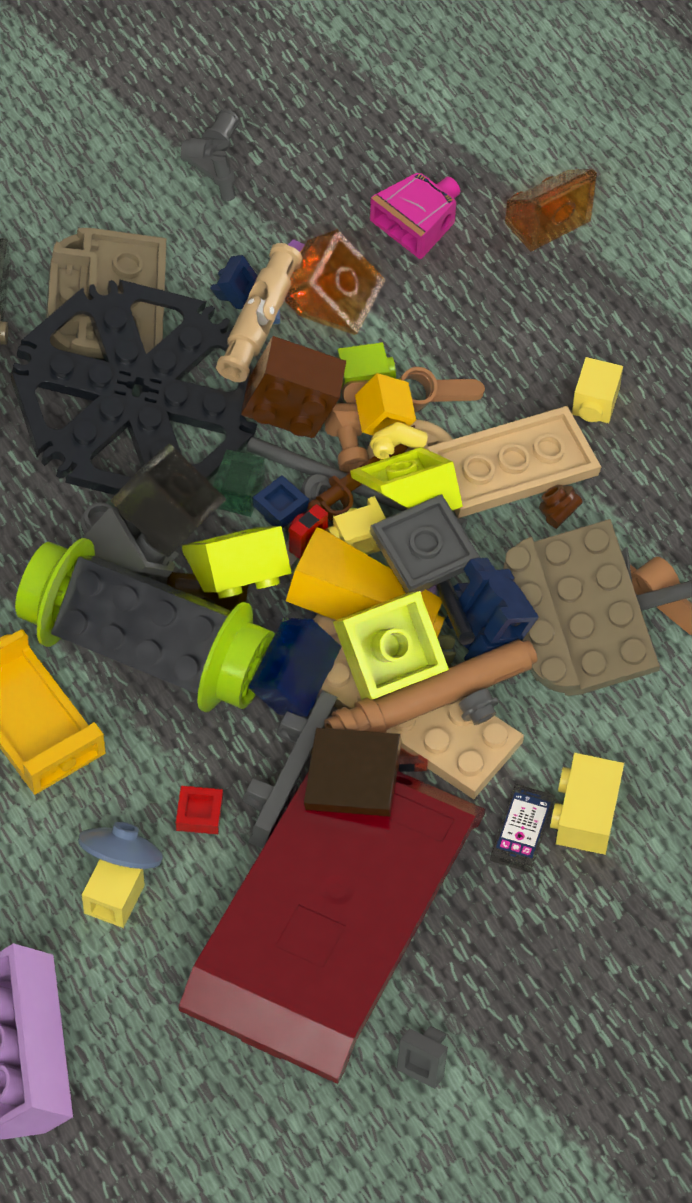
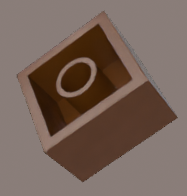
[241,336,346,438]

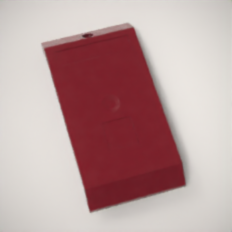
[179,771,486,1084]

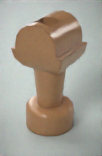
[324,403,369,474]

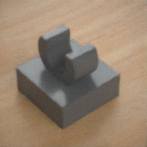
[396,1026,448,1089]

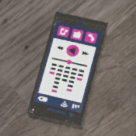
[490,784,556,873]

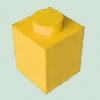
[355,373,416,436]

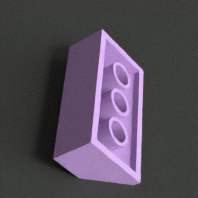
[0,943,73,1140]

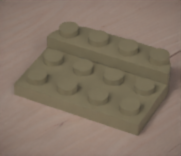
[46,228,167,359]
[503,519,660,696]

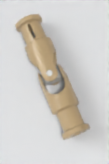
[216,243,303,382]

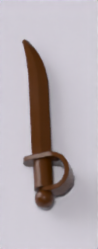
[308,425,415,521]

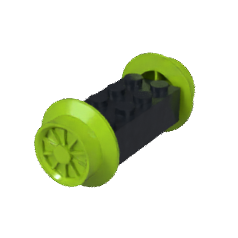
[15,538,275,712]

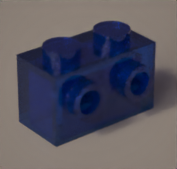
[248,618,342,717]

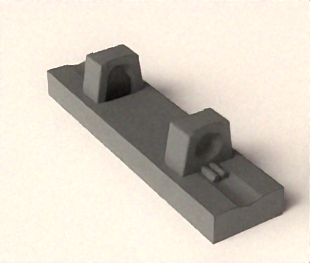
[243,690,338,848]

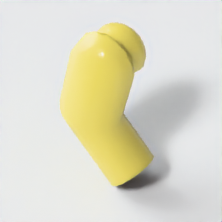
[370,422,428,459]

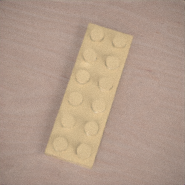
[276,614,524,799]

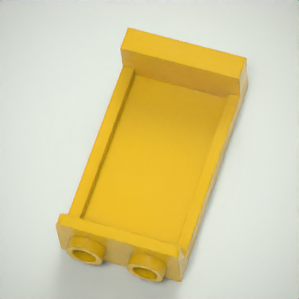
[0,629,106,795]

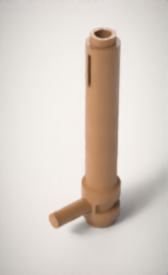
[324,639,537,733]

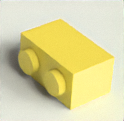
[550,753,624,855]

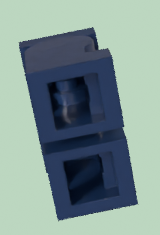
[445,558,539,661]

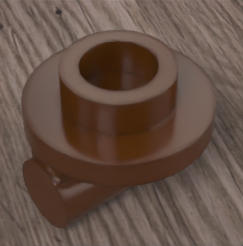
[539,485,583,529]

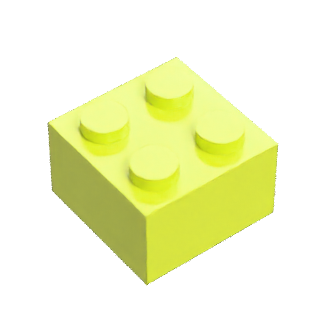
[333,591,449,700]

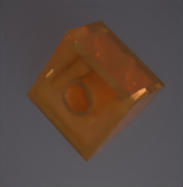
[505,169,597,252]
[285,229,386,335]

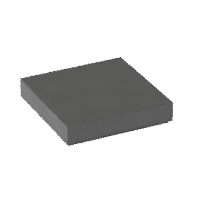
[370,494,480,593]

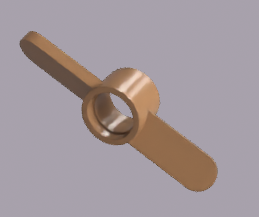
[341,367,485,412]
[630,556,692,635]

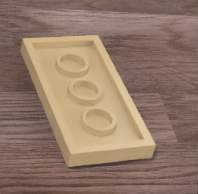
[427,406,601,518]

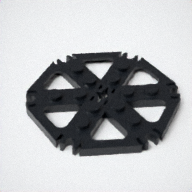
[11,279,257,505]

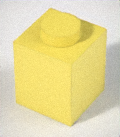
[572,357,623,423]
[82,859,145,928]

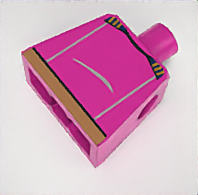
[370,173,460,259]

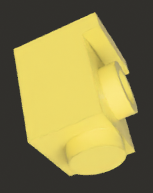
[326,496,386,555]

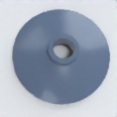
[78,822,163,869]

